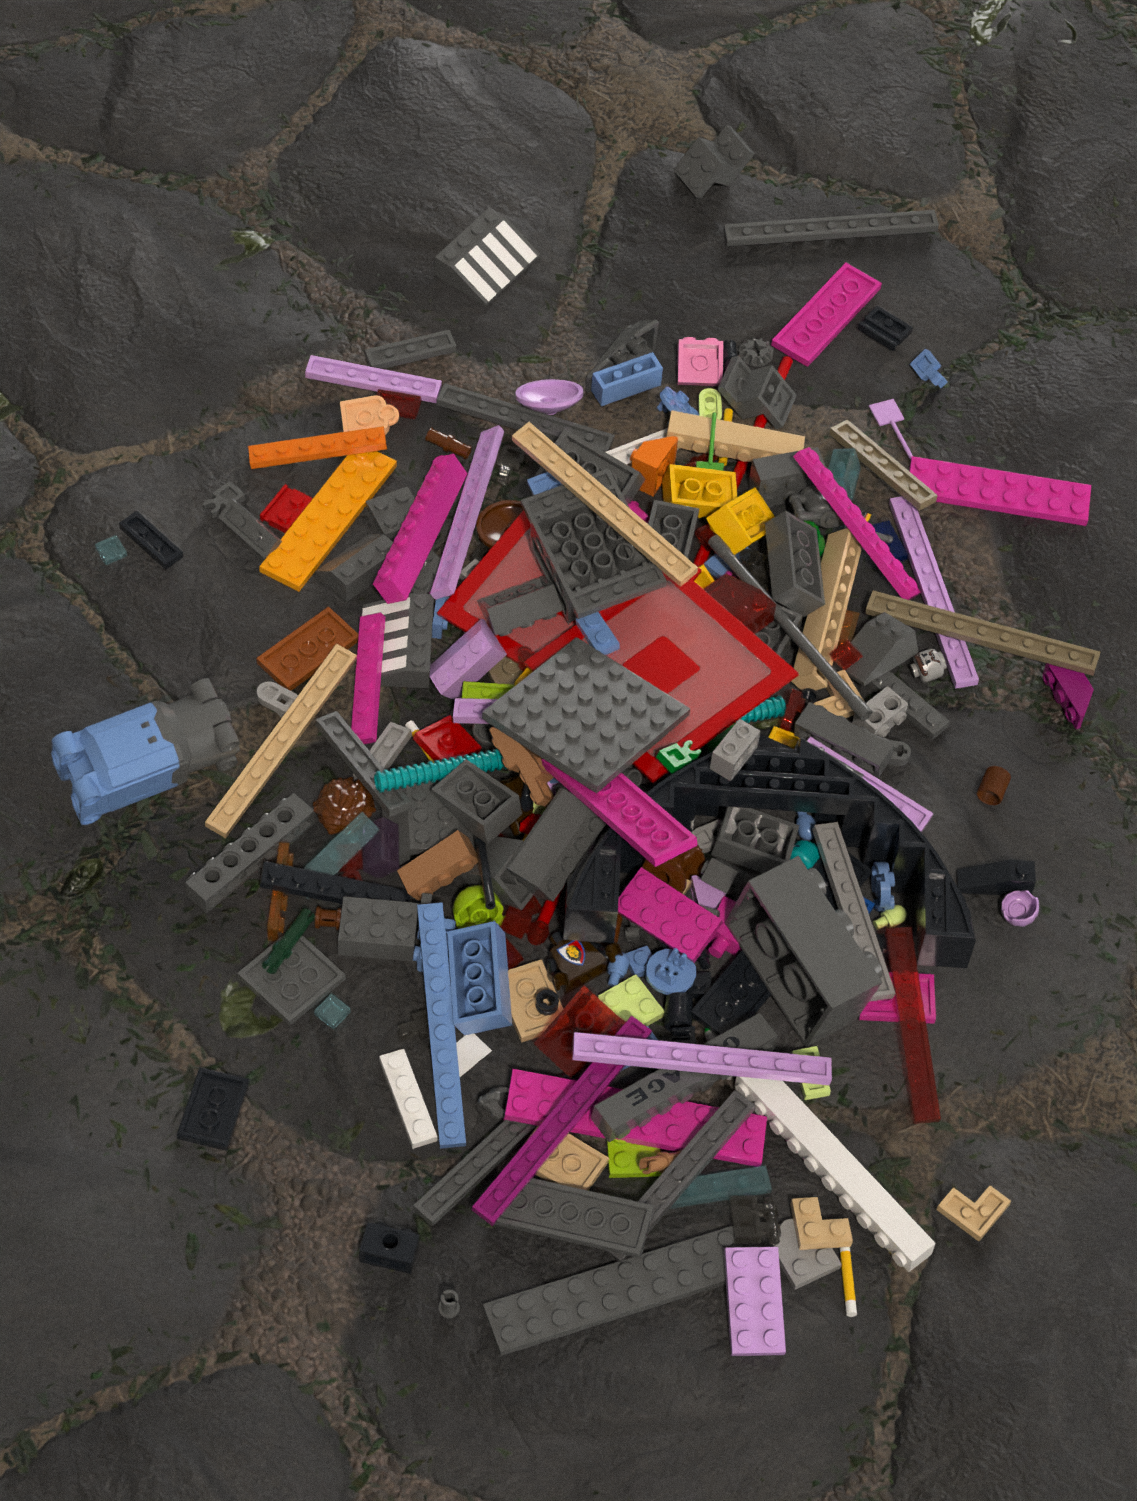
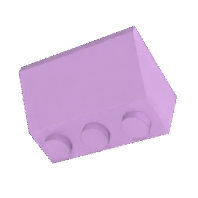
[430,618,507,700]

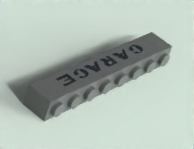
[591,1013,778,1142]

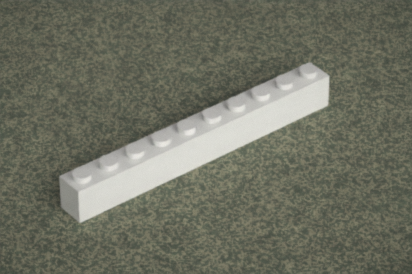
[735,1076,936,1272]

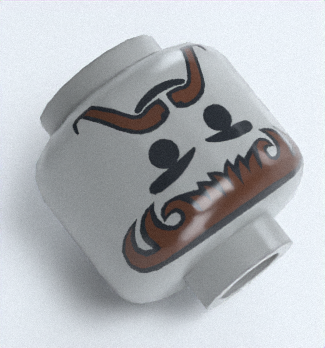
[910,648,947,682]

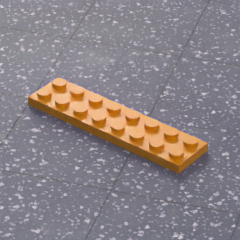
[259,451,397,592]

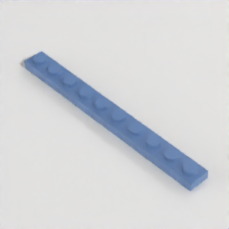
[417,903,466,1149]

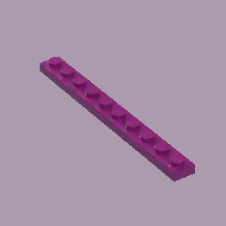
[472,1016,652,1226]

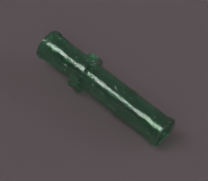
[262,908,315,974]

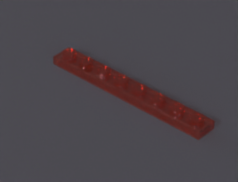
[885,927,941,1124]

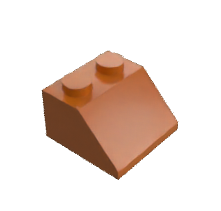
[630,436,678,497]

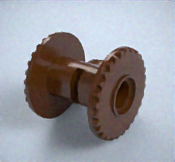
[642,845,706,893]

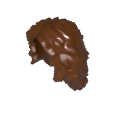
[313,777,376,837]

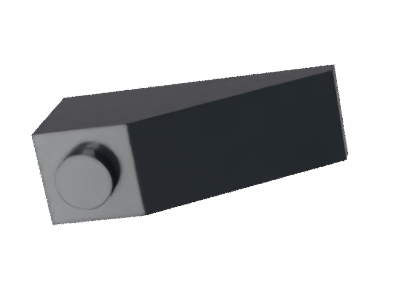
[957,859,1036,896]

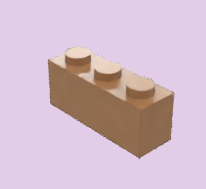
[397,830,478,901]

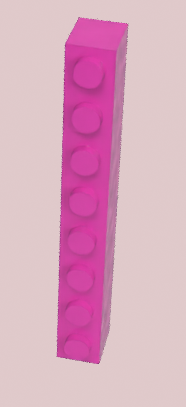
[373,454,468,604]

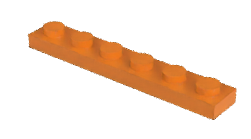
[248,426,387,469]

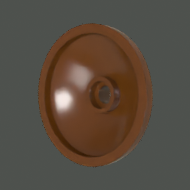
[476,500,523,548]

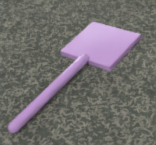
[869,399,913,459]

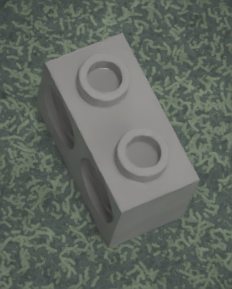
[852,686,908,737]
[710,719,760,781]

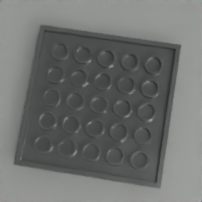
[482,637,690,793]

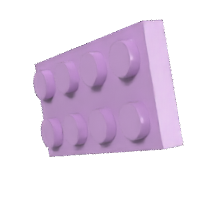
[724,1247,786,1356]

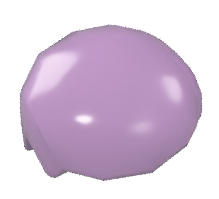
[1001,890,1039,927]

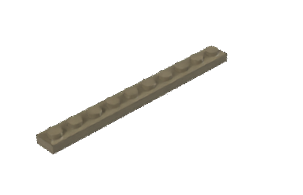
[866,590,1101,676]

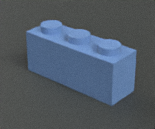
[591,352,663,406]

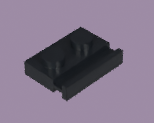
[858,305,913,351]

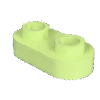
[698,388,722,420]

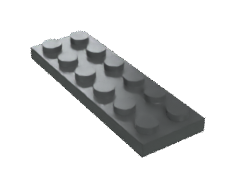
[494,1171,654,1258]

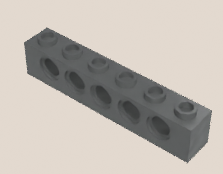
[185,793,315,914]

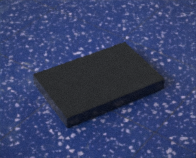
[177,1067,250,1151]

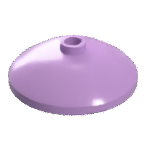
[516,379,583,415]

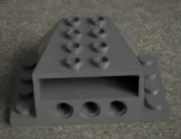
[521,468,667,624]

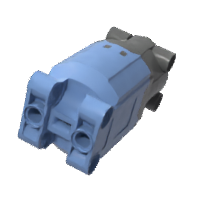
[51,678,240,825]

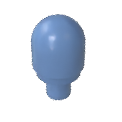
[796,812,816,840]
[607,952,630,987]

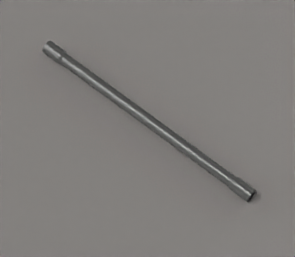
[708,535,873,721]

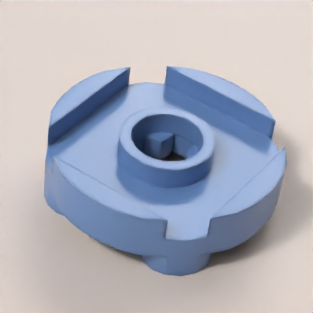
[871,861,895,912]

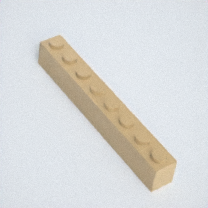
[791,528,862,691]

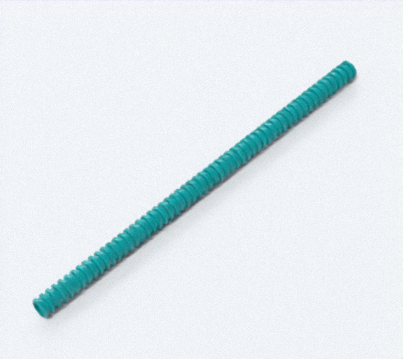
[374,696,786,793]

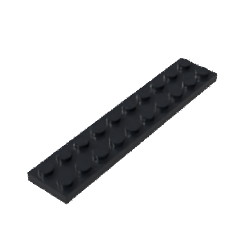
[691,852,871,1036]

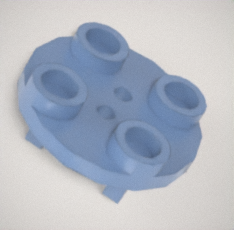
[657,387,699,423]
[646,948,696,995]

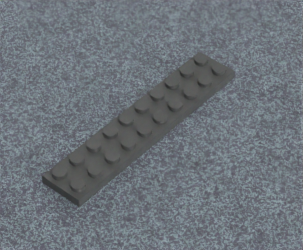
[483,1226,742,1356]

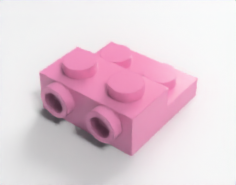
[677,337,723,386]

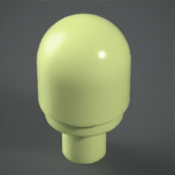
[873,905,907,930]

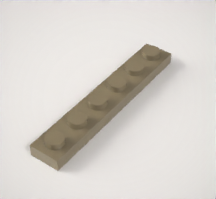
[829,420,937,511]

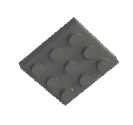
[237,927,346,1026]

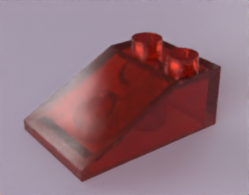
[703,574,776,634]
[534,985,627,1077]

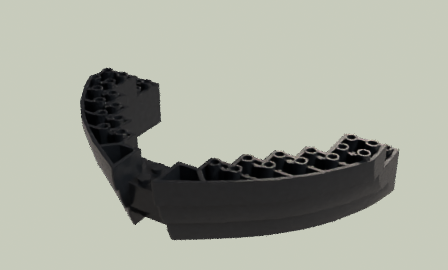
[563,738,976,969]

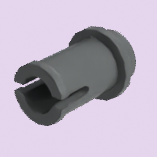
[438,1290,460,1318]

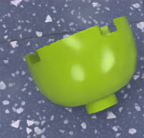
[453,885,504,929]

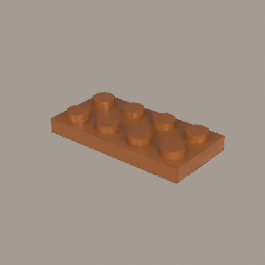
[257,606,359,691]

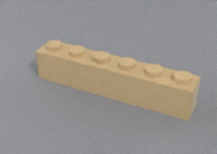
[666,410,805,462]

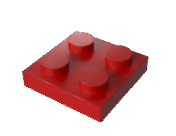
[413,715,482,762]

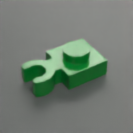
[656,740,701,774]

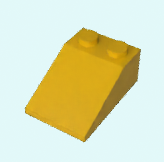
[662,464,737,518]
[706,487,775,555]

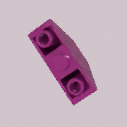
[1042,663,1094,730]

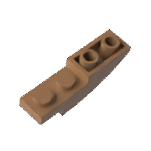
[489,727,554,807]

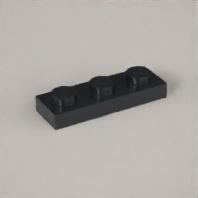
[119,511,183,570]

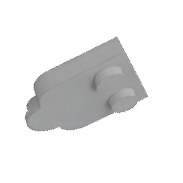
[774,1219,842,1290]

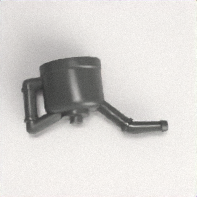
[789,485,893,543]

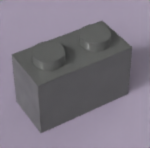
[701,858,747,895]

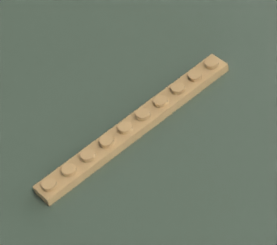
[512,422,698,587]
[205,644,357,838]

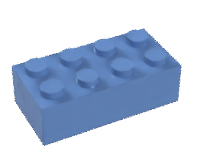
[447,921,512,1036]

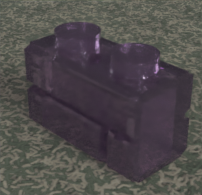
[362,817,399,878]

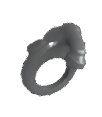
[478,1087,509,1120]

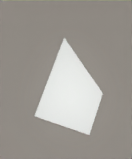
[456,1034,492,1077]

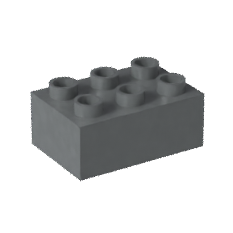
[725,856,882,1048]

